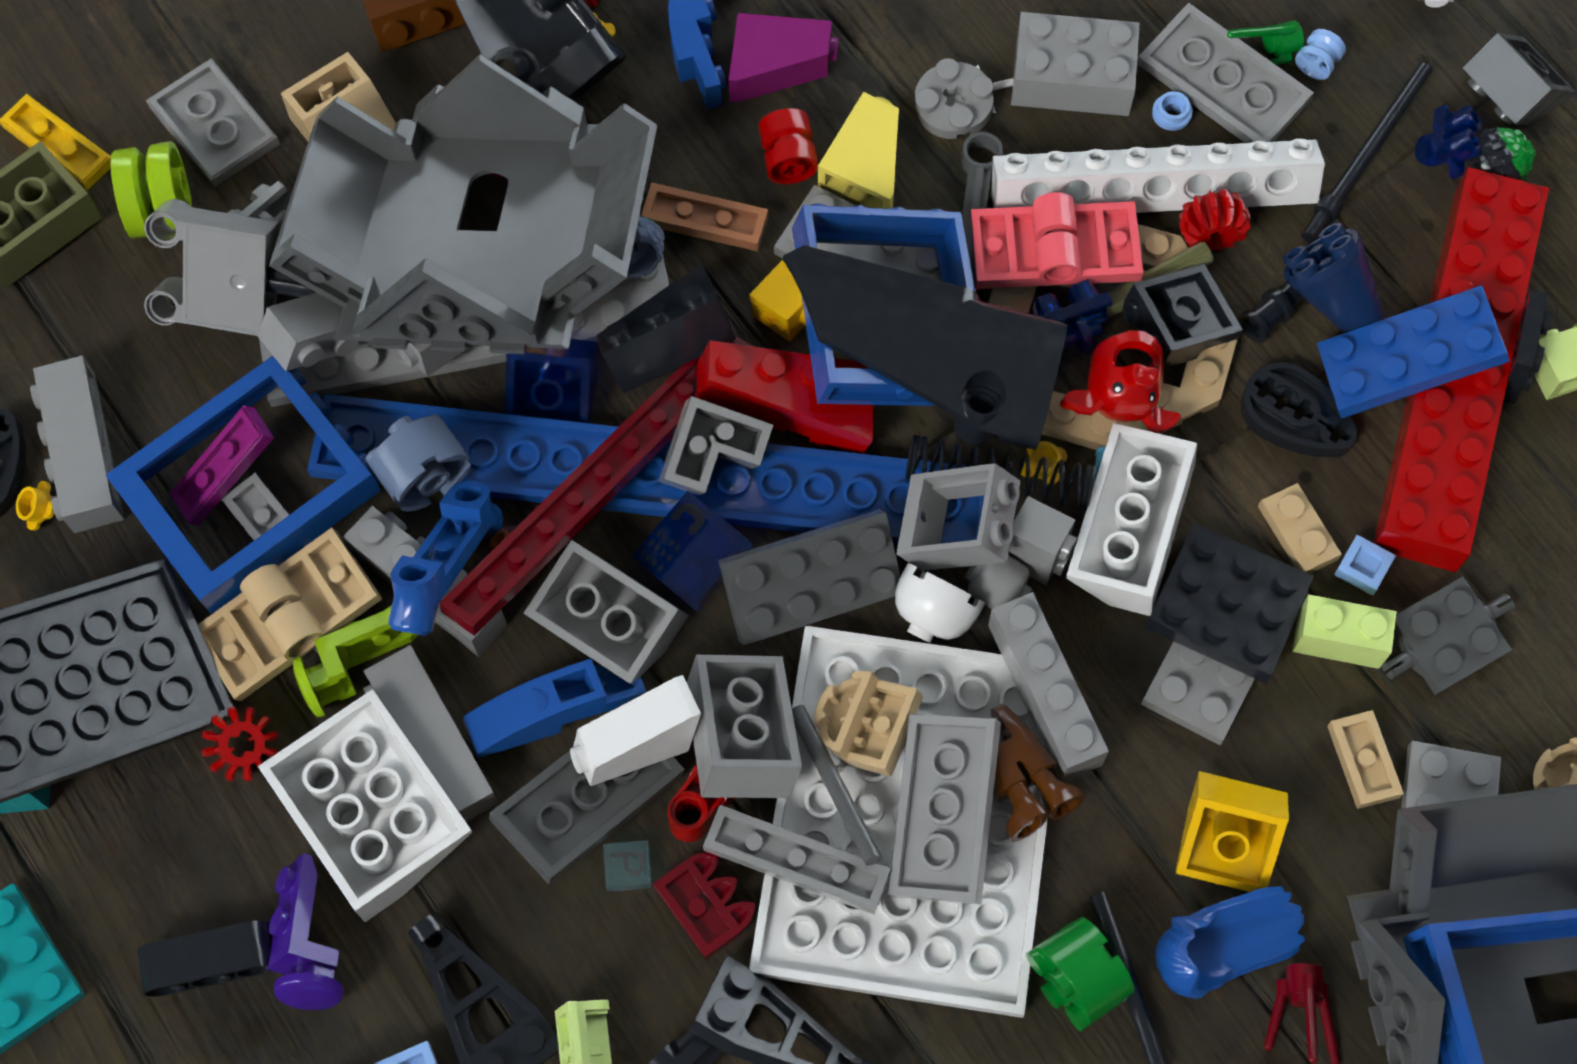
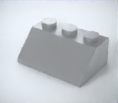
[524,540,689,684]

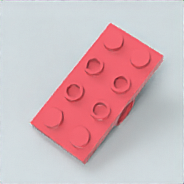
[970,192,1143,289]

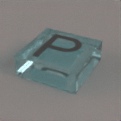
[603,840,652,892]

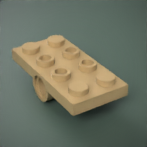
[198,527,382,702]

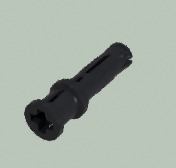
[1238,282,1304,343]

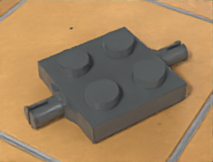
[1382,576,1515,695]

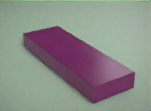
[169,405,274,526]

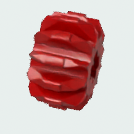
[1179,189,1251,253]
[201,707,278,781]

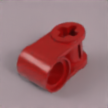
[668,764,735,842]

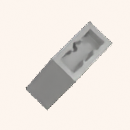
[896,463,1020,571]

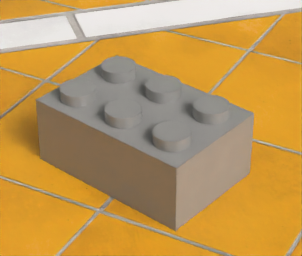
[1011,12,1140,116]
[687,654,802,798]

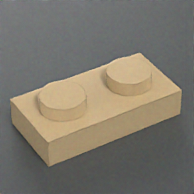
[1258,483,1342,574]
[1327,710,1404,809]

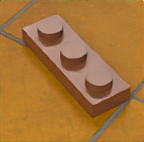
[641,182,768,252]

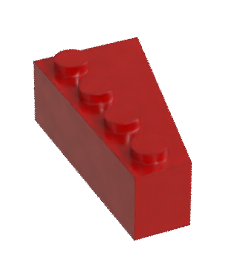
[696,340,873,454]

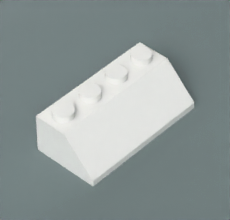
[1067,423,1197,616]

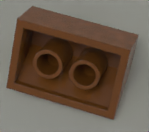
[361,0,466,53]

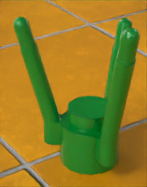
[1227,20,1304,66]

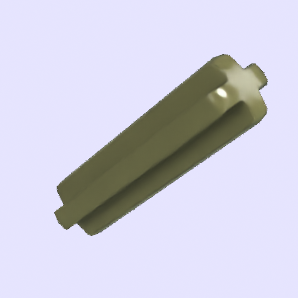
[1097,242,1213,318]

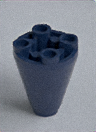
[1283,223,1383,333]

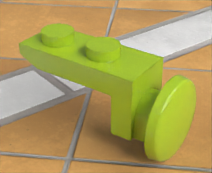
[293,605,418,717]

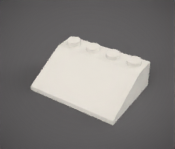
[258,689,472,922]

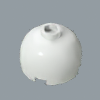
[895,563,985,643]

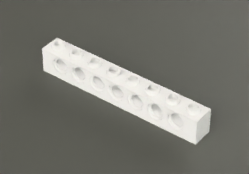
[991,139,1325,213]

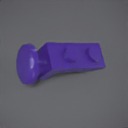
[268,853,344,1010]

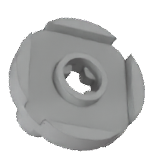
[915,58,994,139]

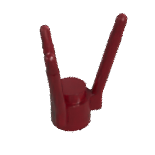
[1264,963,1340,1064]

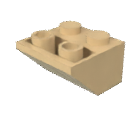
[281,52,396,141]

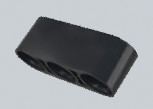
[138,920,272,997]

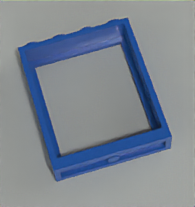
[792,203,975,406]
[106,356,381,614]
[1403,909,1577,1064]

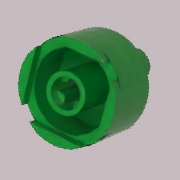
[1026,917,1135,1032]

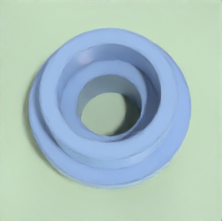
[1152,91,1193,131]

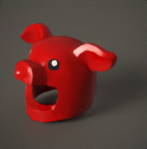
[1060,330,1182,433]

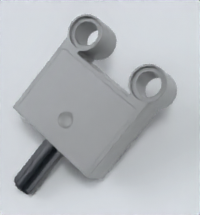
[144,199,316,336]

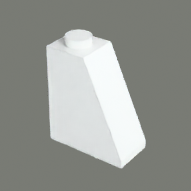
[570,675,701,786]

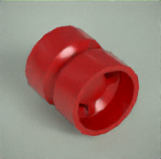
[758,108,819,185]

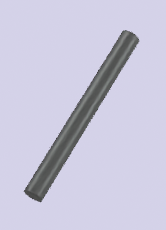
[792,705,882,866]

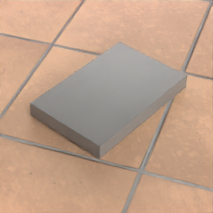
[146,58,280,188]

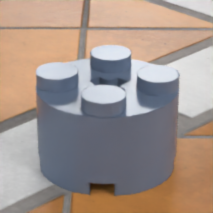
[365,414,471,512]

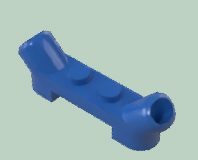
[388,481,503,636]

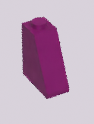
[729,13,839,102]

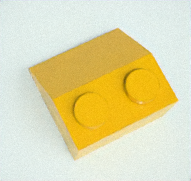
[1176,771,1289,892]

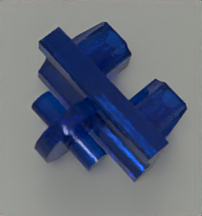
[1415,104,1481,180]
[1033,280,1113,353]

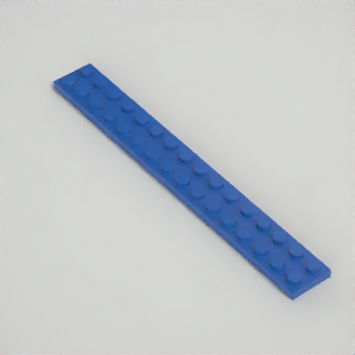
[307,394,985,544]

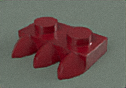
[653,852,755,960]

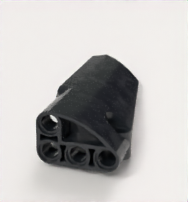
[455,0,627,101]

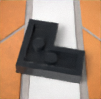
[1503,289,1552,404]

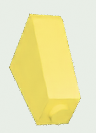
[818,92,899,209]

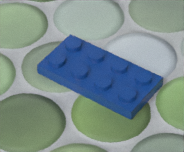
[1317,285,1510,419]

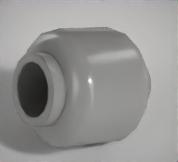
[965,553,1032,610]

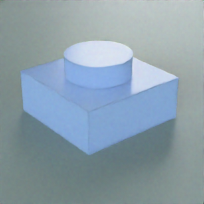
[1334,535,1396,596]

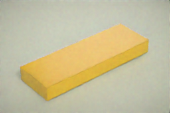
[0,93,111,191]

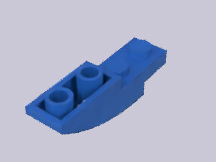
[668,0,727,110]
[463,659,647,758]

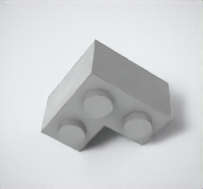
[658,396,773,495]

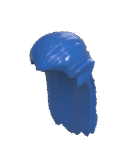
[1155,886,1305,999]

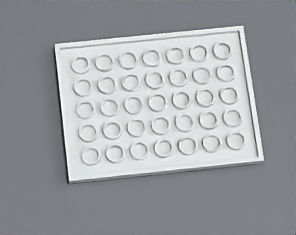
[749,626,1048,1018]

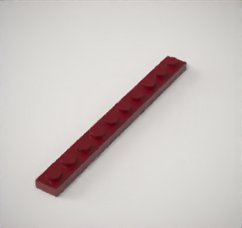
[439,335,752,636]

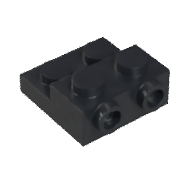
[1123,264,1243,368]

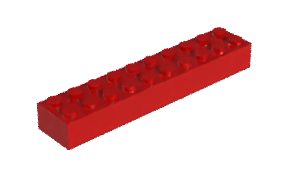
[1373,167,1549,573]

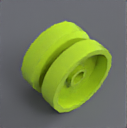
[110,141,192,239]

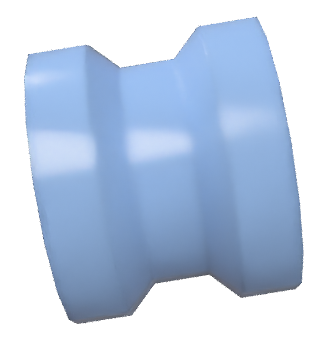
[1295,29,1346,80]

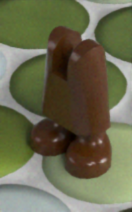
[975,703,1085,842]

